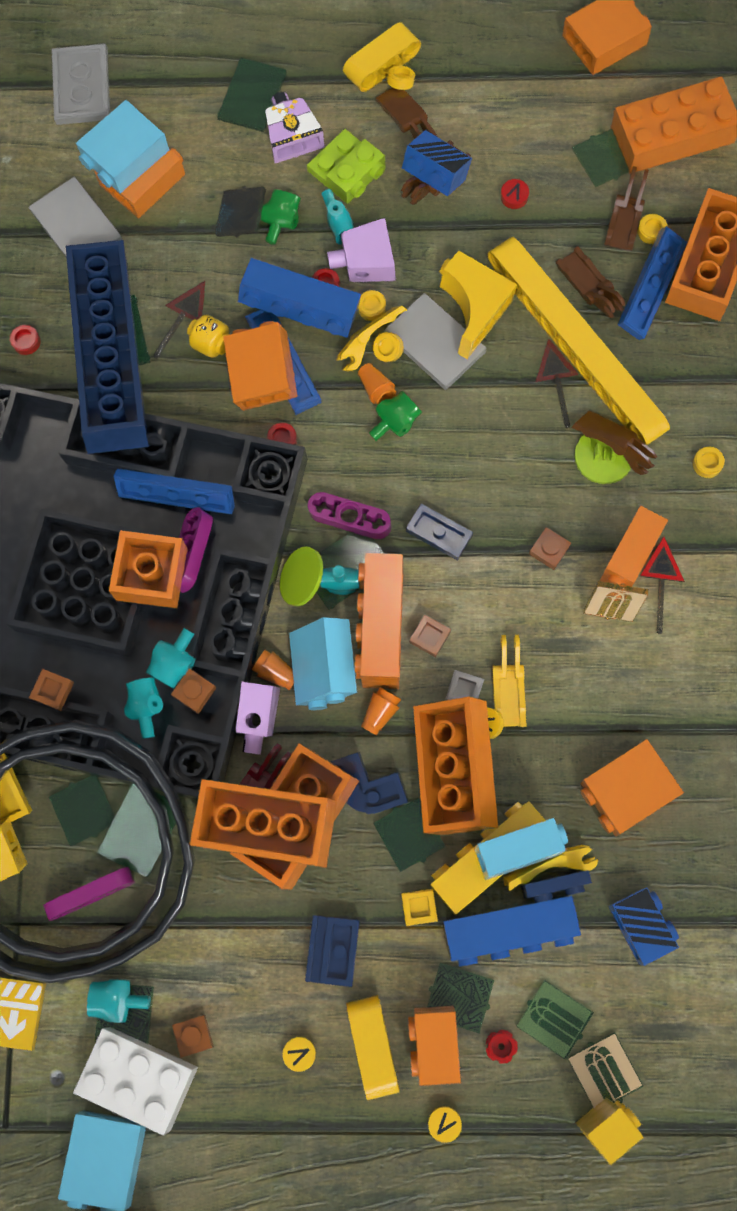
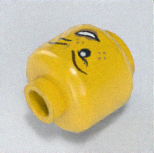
[187,315,230,358]

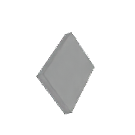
[52,44,110,125]
[29,176,123,257]
[384,293,486,390]

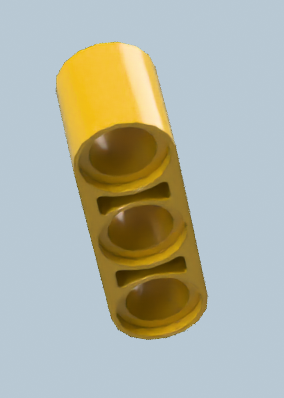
[343,22,421,92]
[346,995,400,1100]

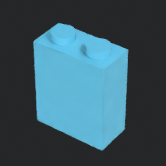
[76,100,169,193]
[289,617,357,710]
[475,818,568,880]
[58,1110,146,1211]

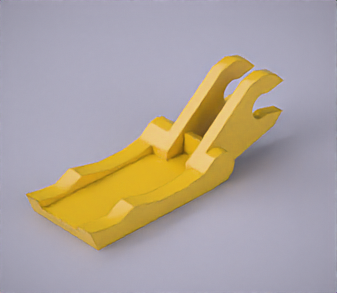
[336,305,407,371]
[492,634,527,727]
[503,844,598,891]

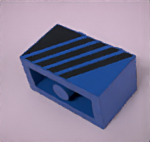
[402,130,472,197]
[608,887,679,966]

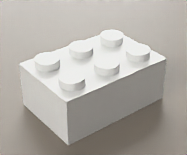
[73,1027,198,1136]

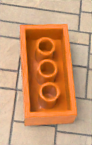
[611,76,737,174]
[665,188,737,321]
[355,553,403,689]
[413,696,498,835]
[230,743,359,890]
[190,779,337,868]

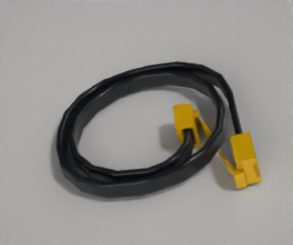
[0,720,195,984]

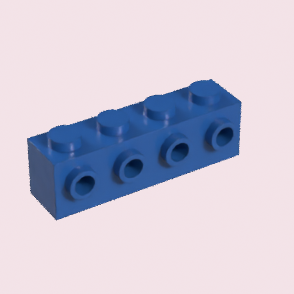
[238,258,361,338]
[443,896,581,967]

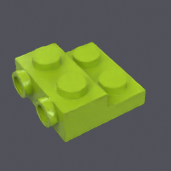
[307,129,386,204]

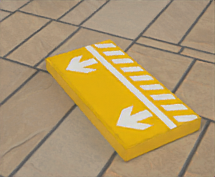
[0,977,46,1051]

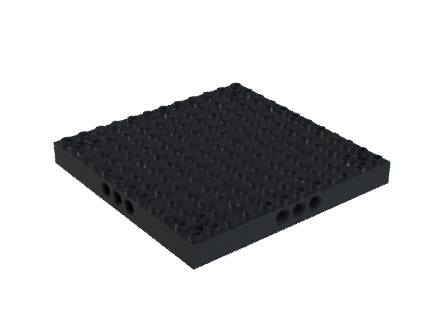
[0,383,308,800]

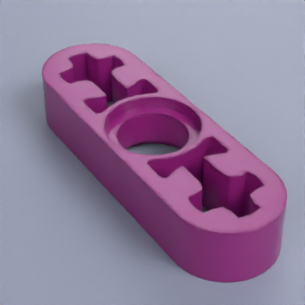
[307,492,392,539]
[179,507,213,593]
[43,867,135,921]

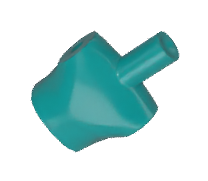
[321,189,354,245]
[320,565,360,595]
[145,628,195,689]
[124,677,163,739]
[87,979,151,1023]

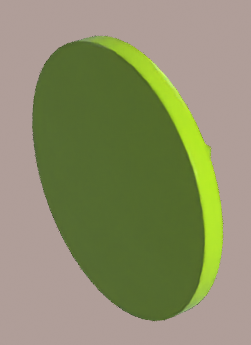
[575,435,631,484]
[280,546,323,606]

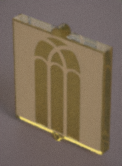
[583,581,649,622]

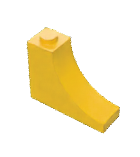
[440,250,517,359]

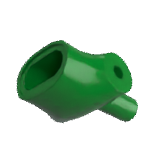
[260,189,301,245]
[369,390,422,441]

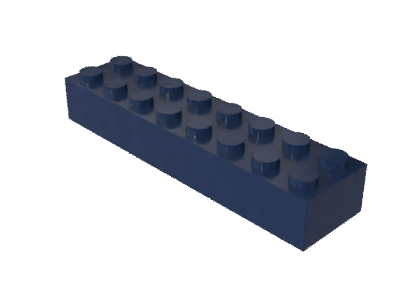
[66,240,149,454]

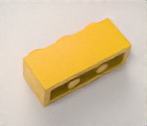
[576,1097,643,1165]

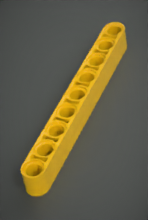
[487,237,670,445]

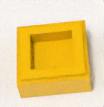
[401,889,438,926]

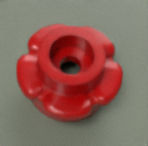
[486,1030,518,1064]

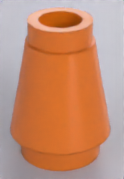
[358,363,397,405]
[252,649,294,691]
[361,687,401,735]

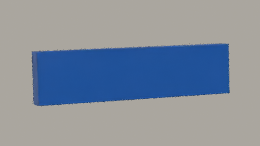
[617,226,687,340]
[245,309,322,415]
[114,469,235,514]

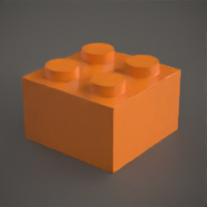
[109,530,187,608]
[408,1006,461,1086]

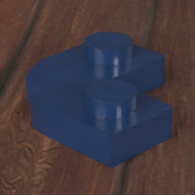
[330,751,409,814]

